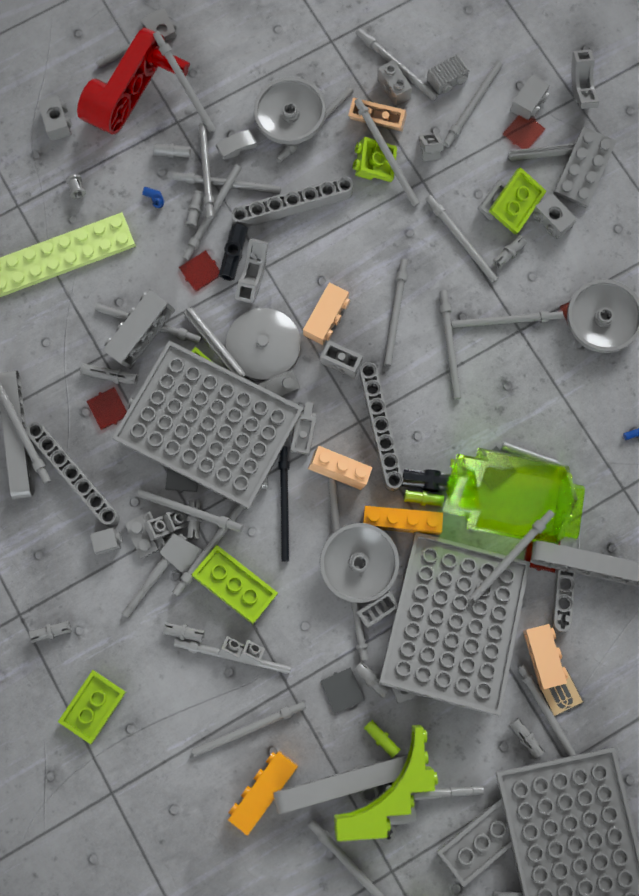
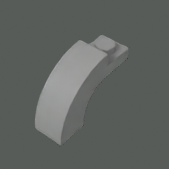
[571,50,599,109]
[235,238,269,304]

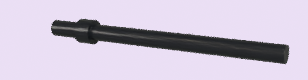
[278,446,290,562]

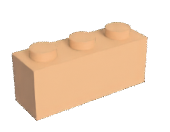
[348,98,407,132]
[303,282,350,345]
[308,446,372,490]
[523,624,568,690]

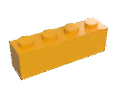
[363,506,443,535]
[228,751,298,836]

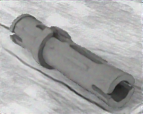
[80,363,138,386]

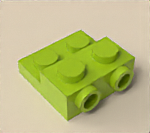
[352,137,397,182]

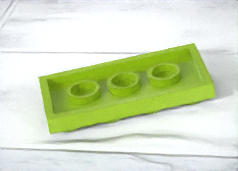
[192,545,278,625]

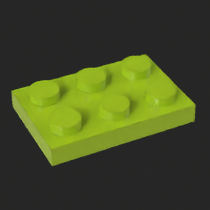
[488,167,546,235]
[58,670,126,744]

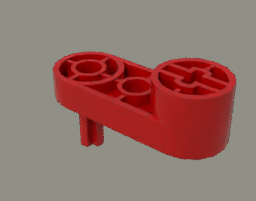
[77,28,190,134]

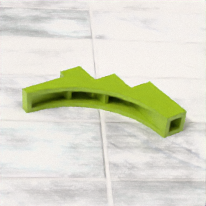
[334,725,438,841]

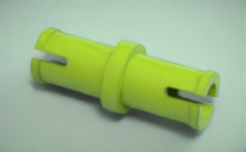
[404,489,444,507]
[363,719,401,758]

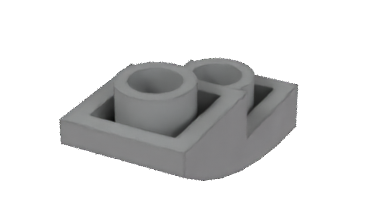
[215,130,258,159]
[143,510,188,541]
[218,636,265,664]

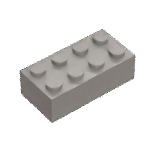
[103,289,175,369]

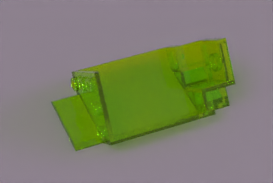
[442,448,585,545]

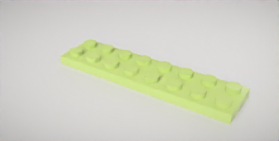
[0,212,136,297]

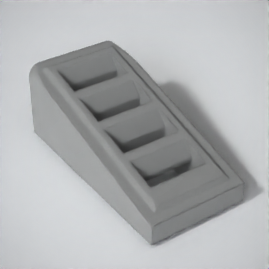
[357,590,398,629]

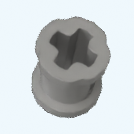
[65,174,86,199]

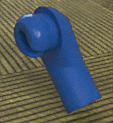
[142,187,164,208]

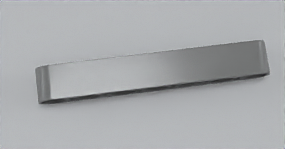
[231,177,353,227]
[360,362,403,492]
[0,370,34,500]
[26,422,120,527]
[531,541,639,587]
[273,755,408,814]

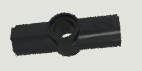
[219,223,248,281]
[402,469,462,493]

